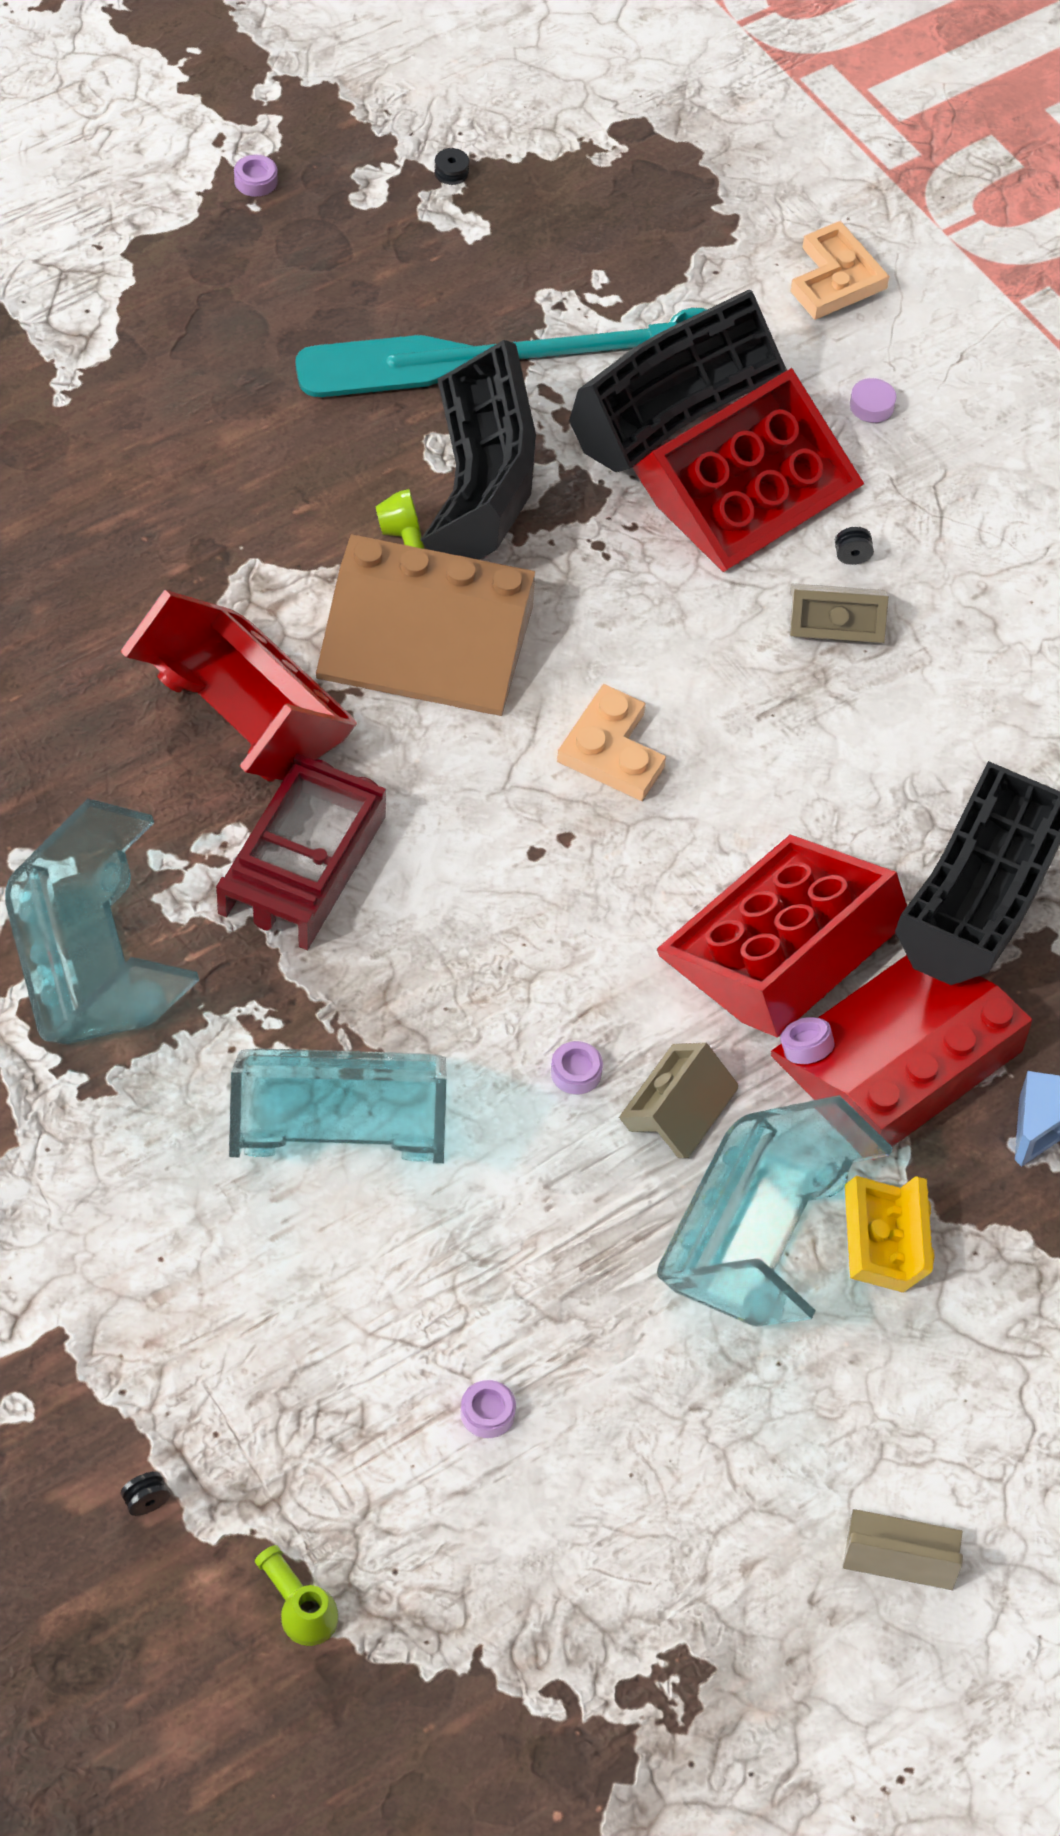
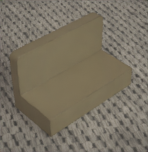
[789,584,889,643]
[619,1043,739,1158]
[843,1509,963,1591]

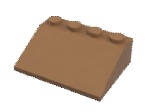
[316,534,535,716]

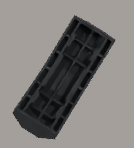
[569,289,787,472]
[421,340,536,560]
[895,761,1060,985]

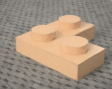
[790,221,889,320]
[557,684,666,802]

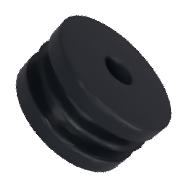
[434,148,469,185]
[835,527,874,565]
[120,1471,171,1516]

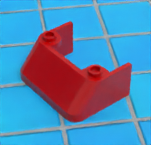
[120,590,357,782]

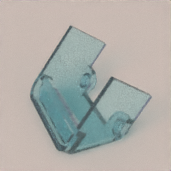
[5,798,199,1045]
[229,1049,447,1163]
[657,1095,893,1327]

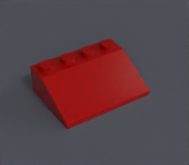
[632,368,864,572]
[657,834,907,1038]
[770,955,1033,1161]

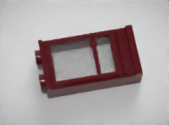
[216,754,386,951]

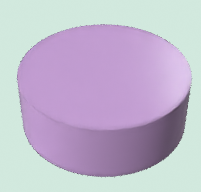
[234,155,278,197]
[850,378,896,423]
[780,1017,835,1064]
[551,1041,603,1094]
[461,1380,516,1438]

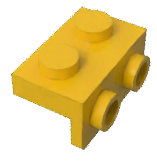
[845,1176,935,1293]

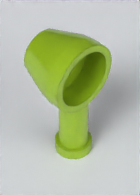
[375,489,424,549]
[255,1545,338,1646]

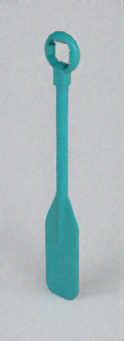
[295,307,707,397]

